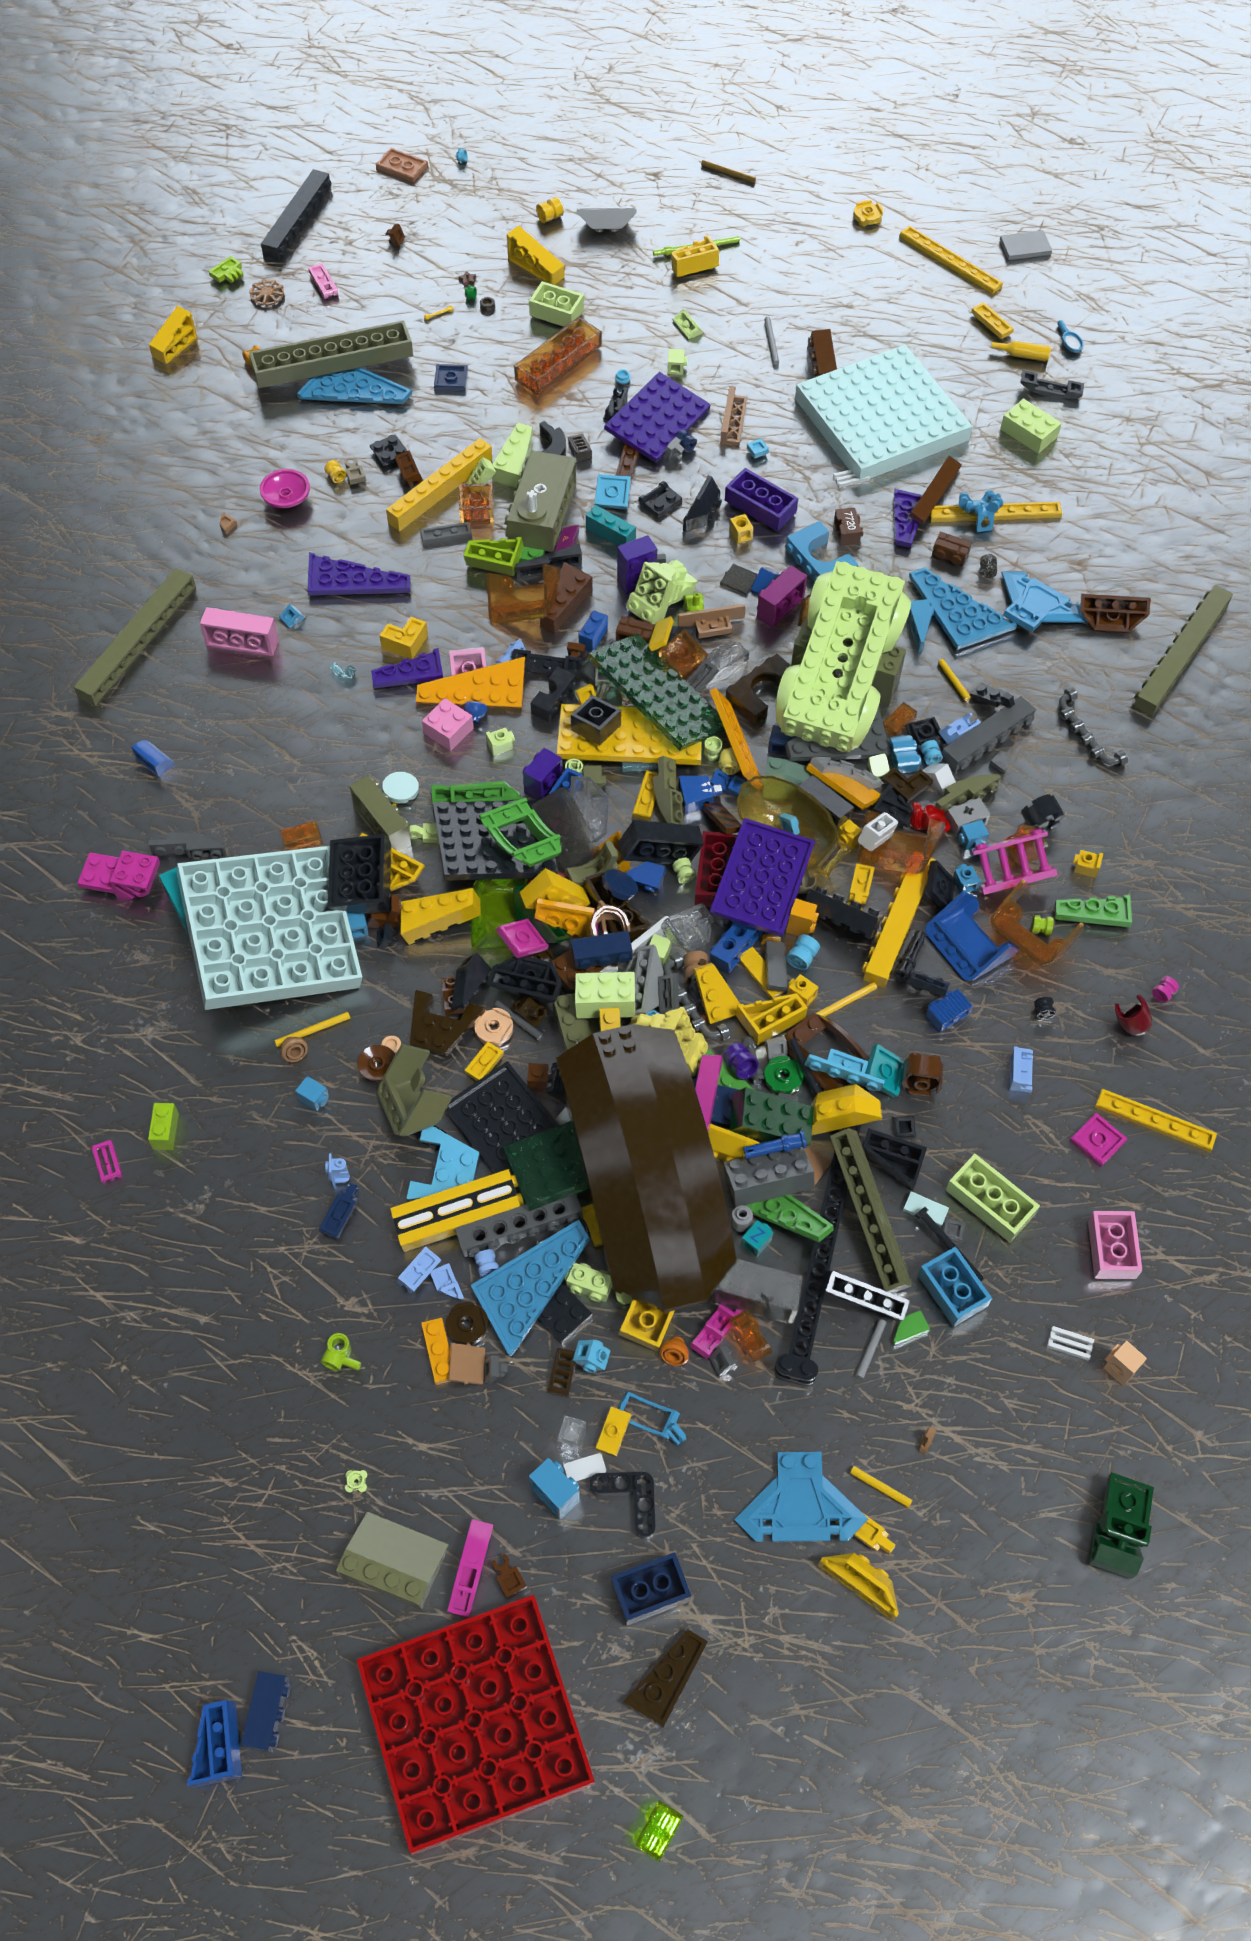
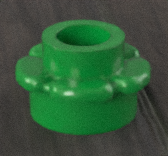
[465,285,477,301]

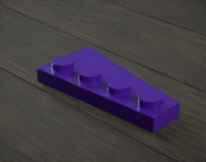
[894,489,922,548]
[371,648,443,689]

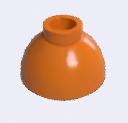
[659,1337,689,1366]

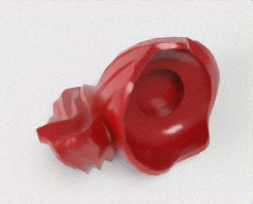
[910,802,951,834]

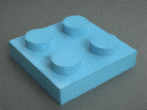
[594,474,631,510]

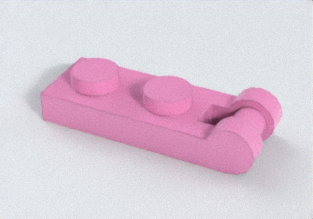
[308,263,339,299]

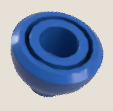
[463,701,488,723]

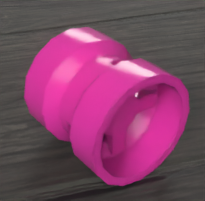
[1152,976,1179,1003]

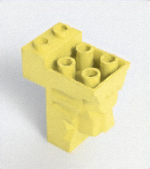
[629,1007,708,1076]

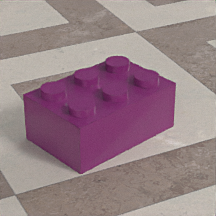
[756,565,807,628]

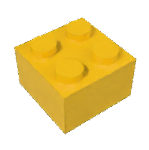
[618,1299,675,1352]

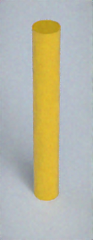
[938,659,971,701]
[850,1466,913,1508]

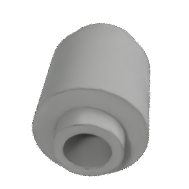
[731,1205,753,1232]

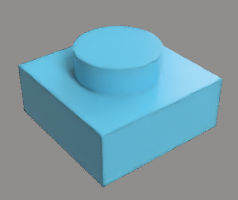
[747,438,769,459]
[779,813,800,835]

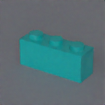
[585,505,636,546]

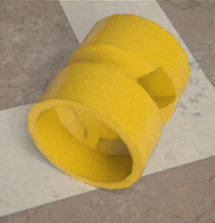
[536,197,564,223]

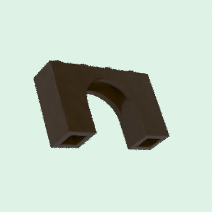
[725,653,791,726]

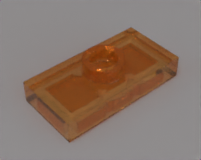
[883,702,917,736]

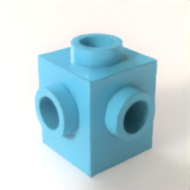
[573,1340,611,1373]

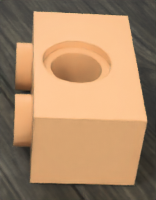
[1103,1341,1147,1386]

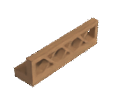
[720,386,748,446]

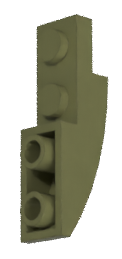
[653,756,683,824]
[935,774,1001,814]

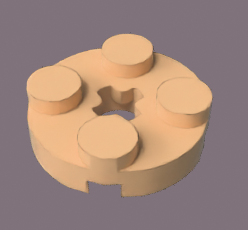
[475,1008,513,1047]

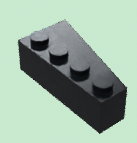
[806,886,883,939]

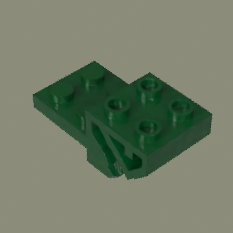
[1089,1472,1154,1579]

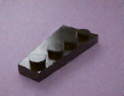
[623,1630,708,1728]

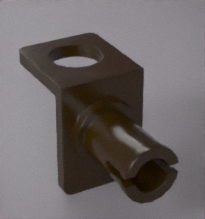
[509,997,547,1028]

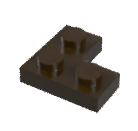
[882,768,933,803]

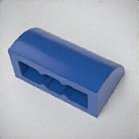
[132,740,175,777]

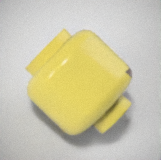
[718,747,741,775]

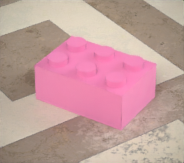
[1088,1211,1142,1279]

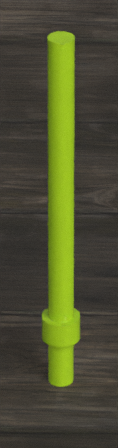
[653,236,740,256]

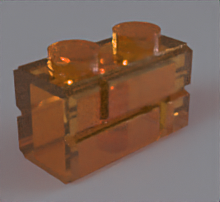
[280,820,323,851]

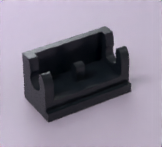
[603,387,628,421]

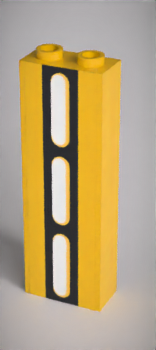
[390,1169,524,1252]

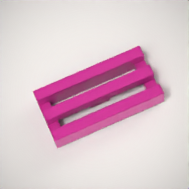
[91,1140,123,1184]

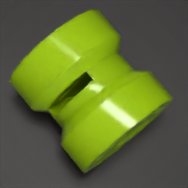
[1031,915,1054,936]

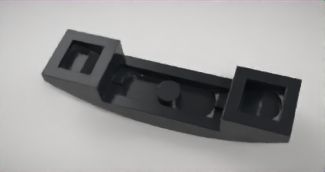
[1020,370,1084,399]
[512,649,583,676]

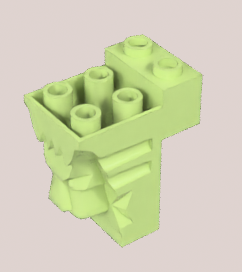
[626,560,698,624]

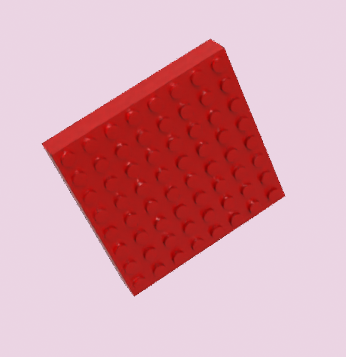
[357,1595,595,1856]

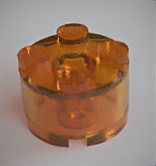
[1004,824,1049,867]

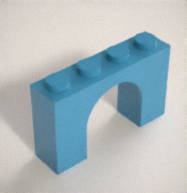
[785,521,858,583]

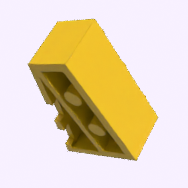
[520,868,590,910]
[736,993,808,1045]

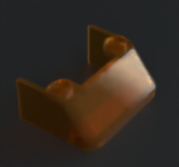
[990,879,1084,966]

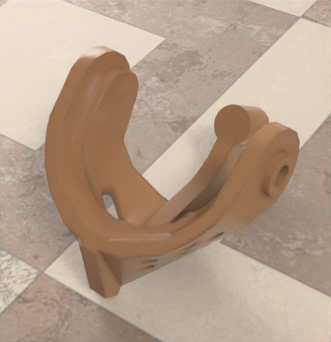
[589,900,630,937]

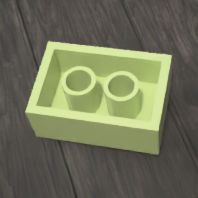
[529,281,584,329]
[1000,398,1062,454]
[575,972,636,1018]

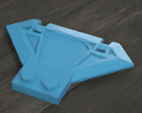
[1001,571,1087,632]
[734,1452,868,1542]

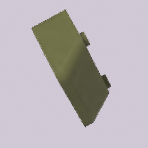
[377,1044,452,1137]

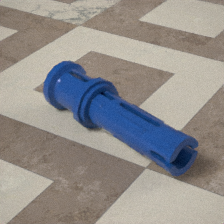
[743,1130,807,1159]

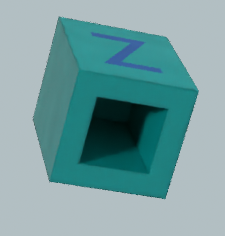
[741,1220,774,1258]

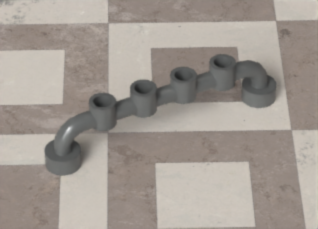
[1059,687,1128,766]
[663,952,730,1041]

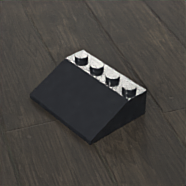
[327,834,391,913]

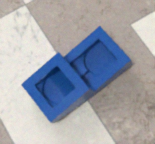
[710,769,750,798]

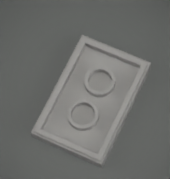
[1000,230,1052,260]

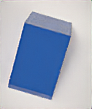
[751,567,780,595]

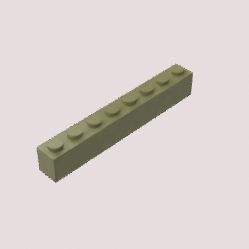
[830,1128,912,1293]

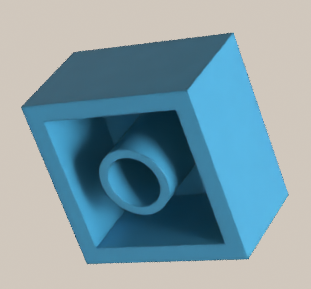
[529,1458,579,1519]

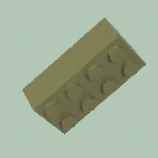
[349,775,411,852]

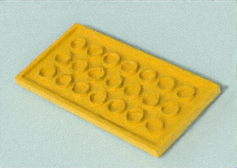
[557,704,702,765]

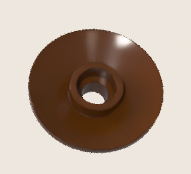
[357,1045,395,1081]

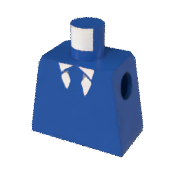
[678,776,722,815]

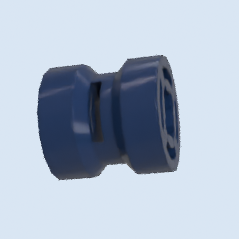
[675,430,697,453]

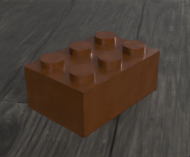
[552,936,618,995]

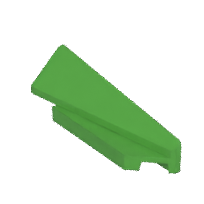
[431,781,521,803]

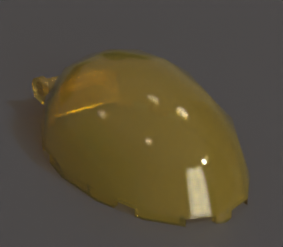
[736,776,851,879]

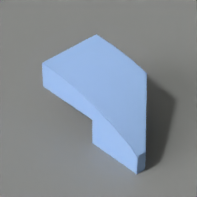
[430,1263,464,1300]

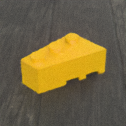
[671,235,719,277]
[149,305,197,364]

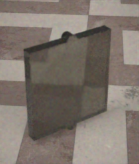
[720,564,758,595]

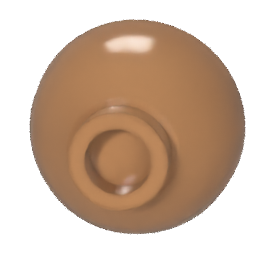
[281,1037,308,1063]

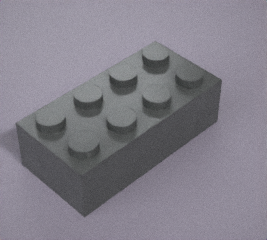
[723,1147,815,1207]

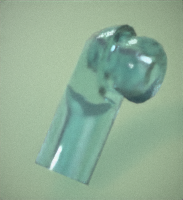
[330,663,356,678]

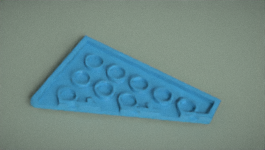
[297,367,412,404]
[909,567,1017,650]
[471,1220,590,1356]

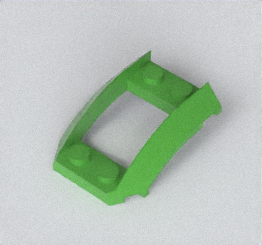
[479,797,561,867]

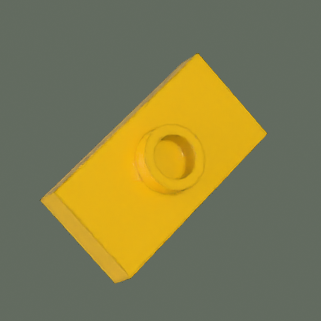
[596,1407,632,1457]

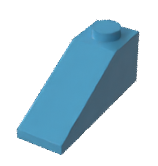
[908,599,934,652]

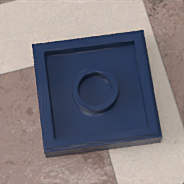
[434,364,468,392]

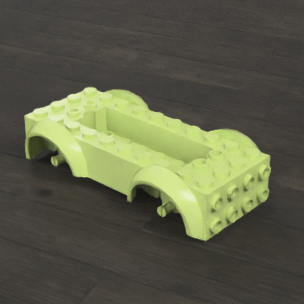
[776,561,911,752]

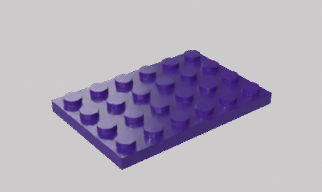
[604,371,711,463]
[710,818,815,937]

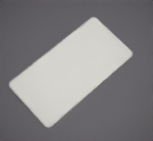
[564,1453,606,1481]

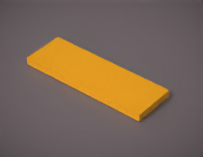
[710,688,764,789]

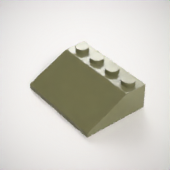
[553,993,600,1051]
[336,1512,449,1610]

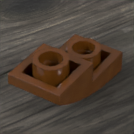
[441,977,465,1015]

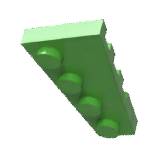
[1054,895,1132,927]
[745,1194,833,1242]

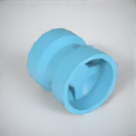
[920,740,943,765]

